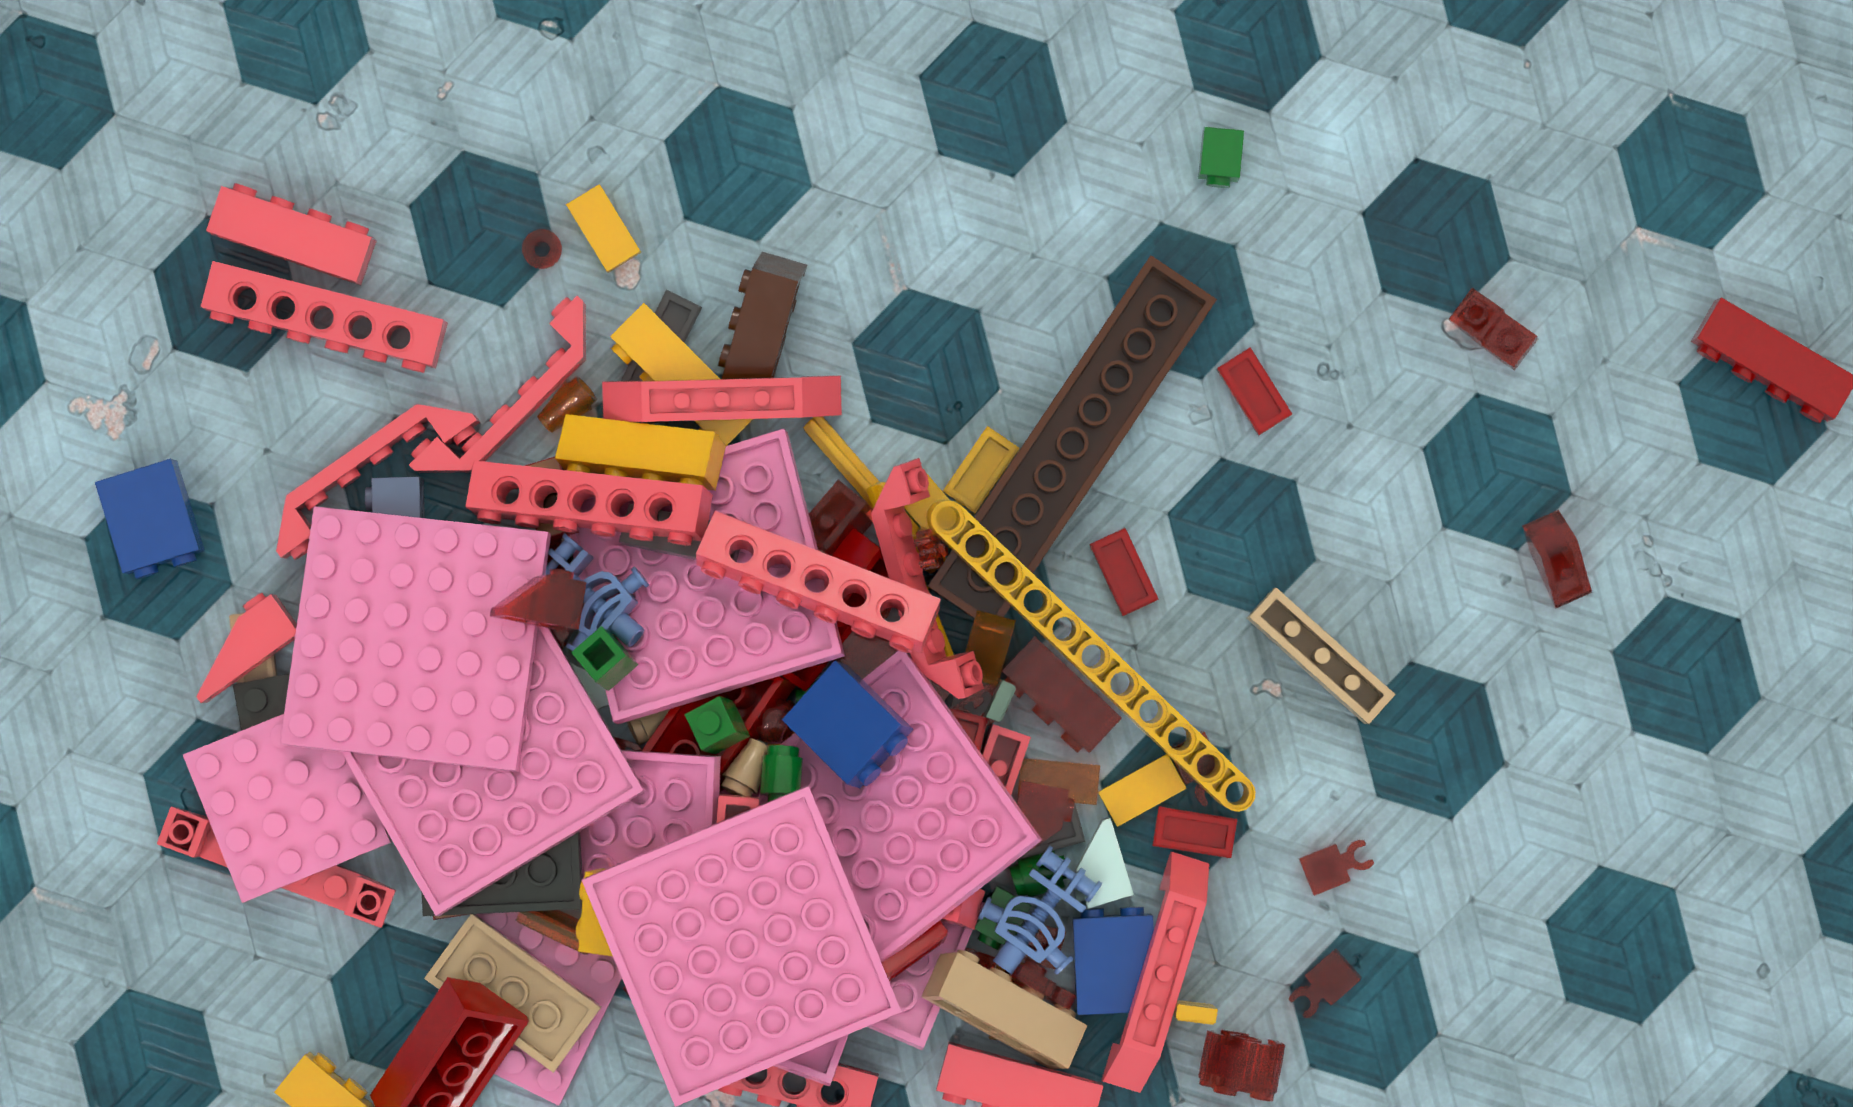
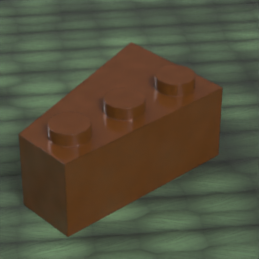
[718,252,807,379]

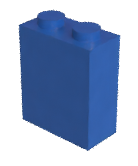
[95,458,205,579]
[782,660,914,789]
[1072,907,1154,1015]

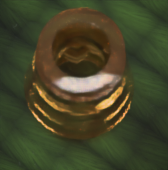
[537,376,597,433]

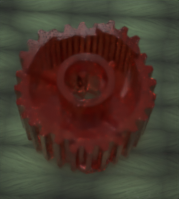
[1198,1029,1285,1101]

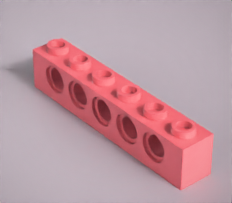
[201,261,448,373]
[465,460,713,546]
[696,511,941,653]

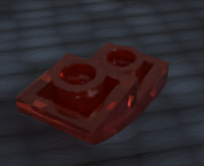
[1449,288,1538,371]

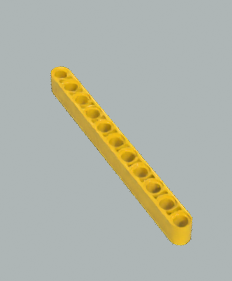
[926,499,1256,812]

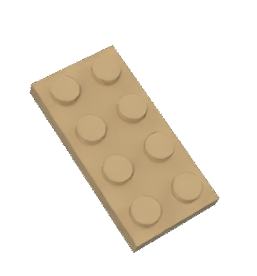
[424,914,602,1073]

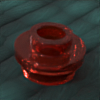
[522,229,562,269]

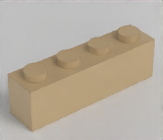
[1247,587,1396,724]
[921,950,1087,1069]

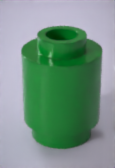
[760,745,803,802]
[1009,849,1068,897]

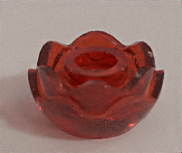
[756,698,795,745]

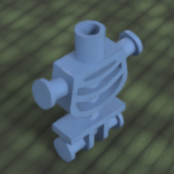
[542,533,650,651]
[978,845,1102,975]

